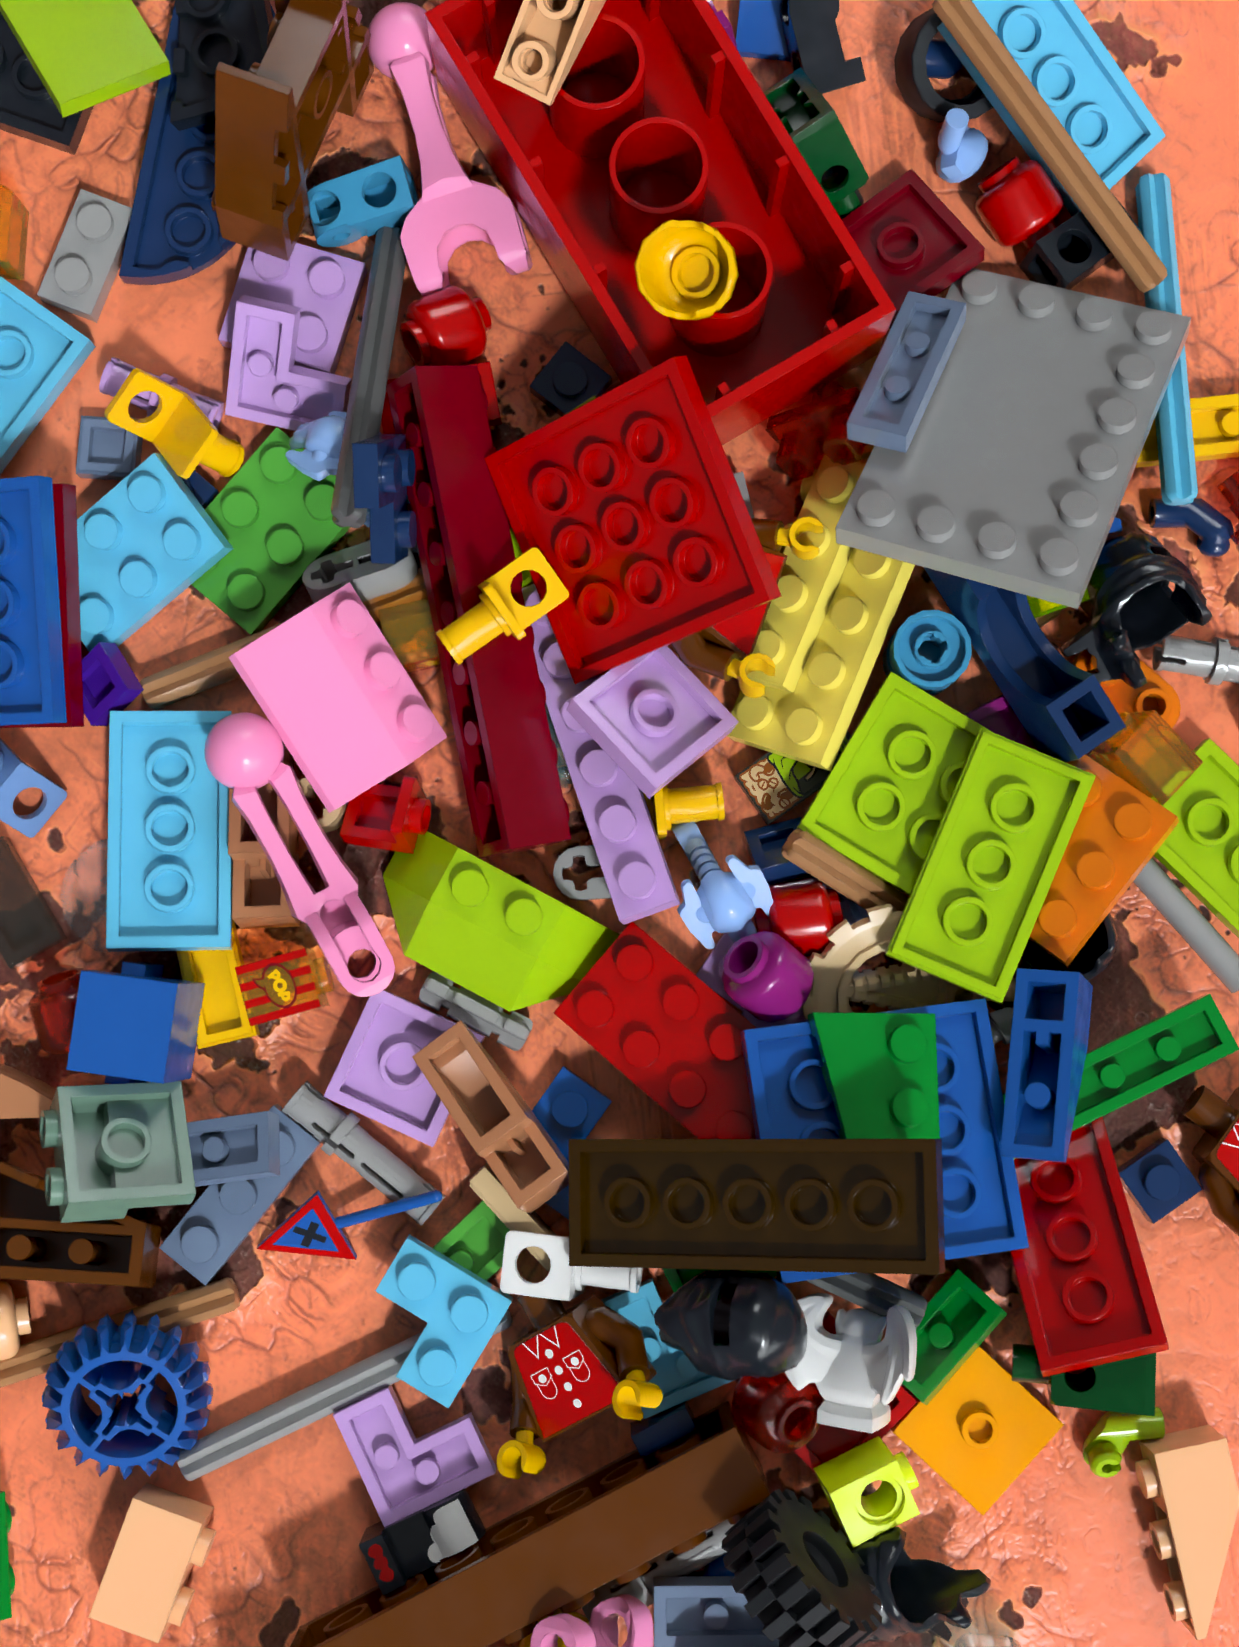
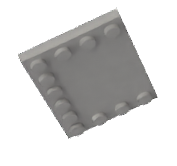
[835,268,1191,609]

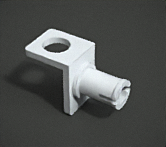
[500,1230,643,1301]

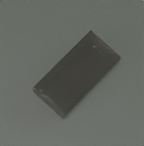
[0,836,67,969]

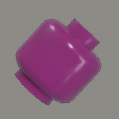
[722,931,814,1023]

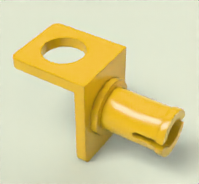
[104,368,245,479]
[436,547,569,665]
[642,782,725,840]

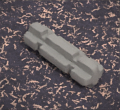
[418,971,533,1051]

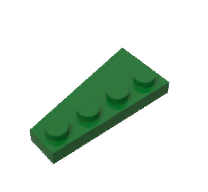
[807,1012,940,1139]

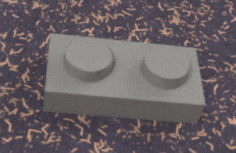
[37,189,133,323]

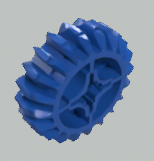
[42,1310,213,1480]

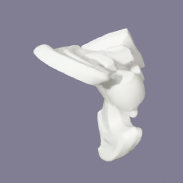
[784,1293,917,1433]

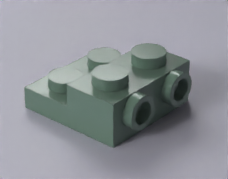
[39,1081,196,1223]

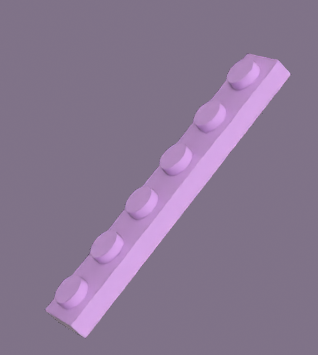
[522,584,681,925]

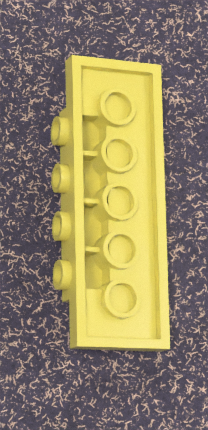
[727,434,915,771]

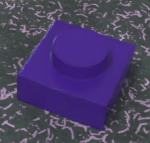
[82,642,144,726]

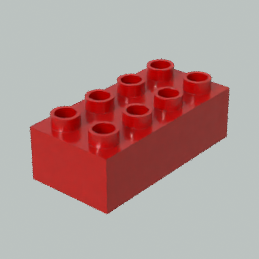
[424,0,896,445]

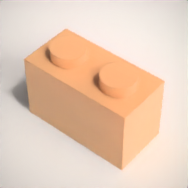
[88,1483,216,1643]

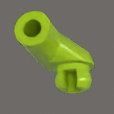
[1083,1407,1165,1478]

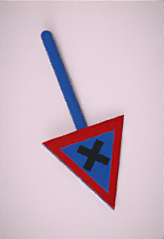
[257,1190,442,1260]

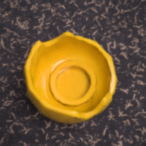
[634,219,739,320]

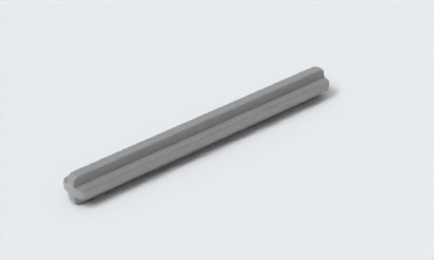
[177,1309,513,1481]

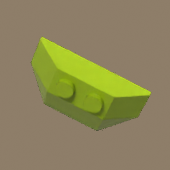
[383,831,620,1012]

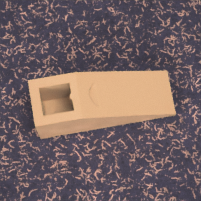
[494,0,606,105]
[1135,1425,1239,1640]

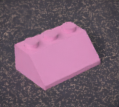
[228,582,447,813]

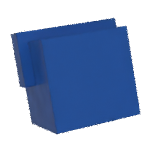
[66,962,205,1084]

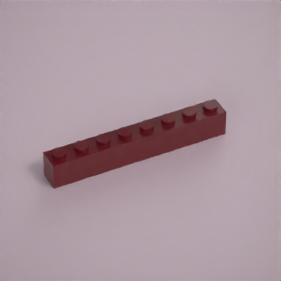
[386,365,571,858]

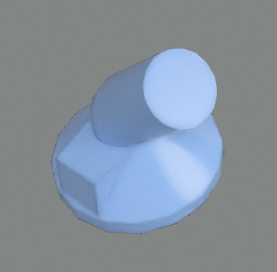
[936,108,988,183]

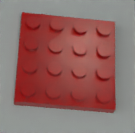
[484,355,782,684]

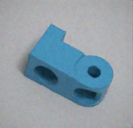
[307,155,419,248]

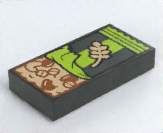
[734,730,851,825]

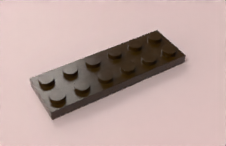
[569,1138,945,1275]

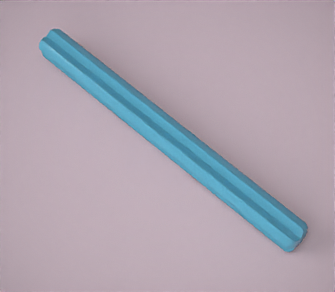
[1135,173,1198,506]

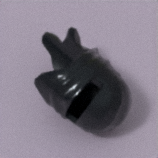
[1059,532,1212,689]
[654,1270,807,1381]
[845,1526,991,1644]

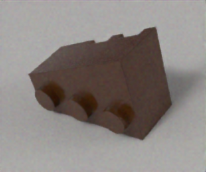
[0,1160,161,1288]

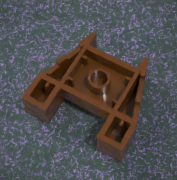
[211,0,374,261]

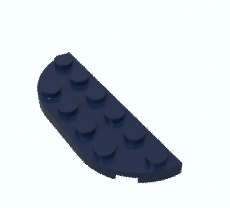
[119,0,275,285]

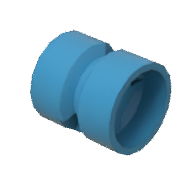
[883,610,972,696]

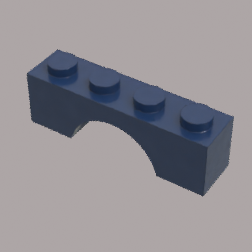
[924,567,1126,762]

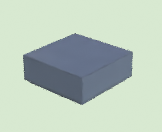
[76,416,143,481]

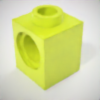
[813,1436,920,1548]

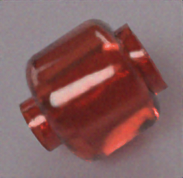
[28,968,84,1056]
[731,1372,823,1453]

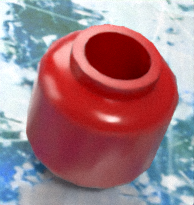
[974,156,1063,250]
[400,285,492,366]
[754,876,843,957]

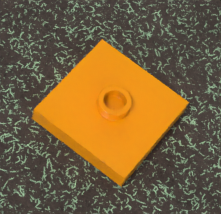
[891,1346,1064,1516]

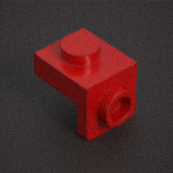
[340,776,431,854]

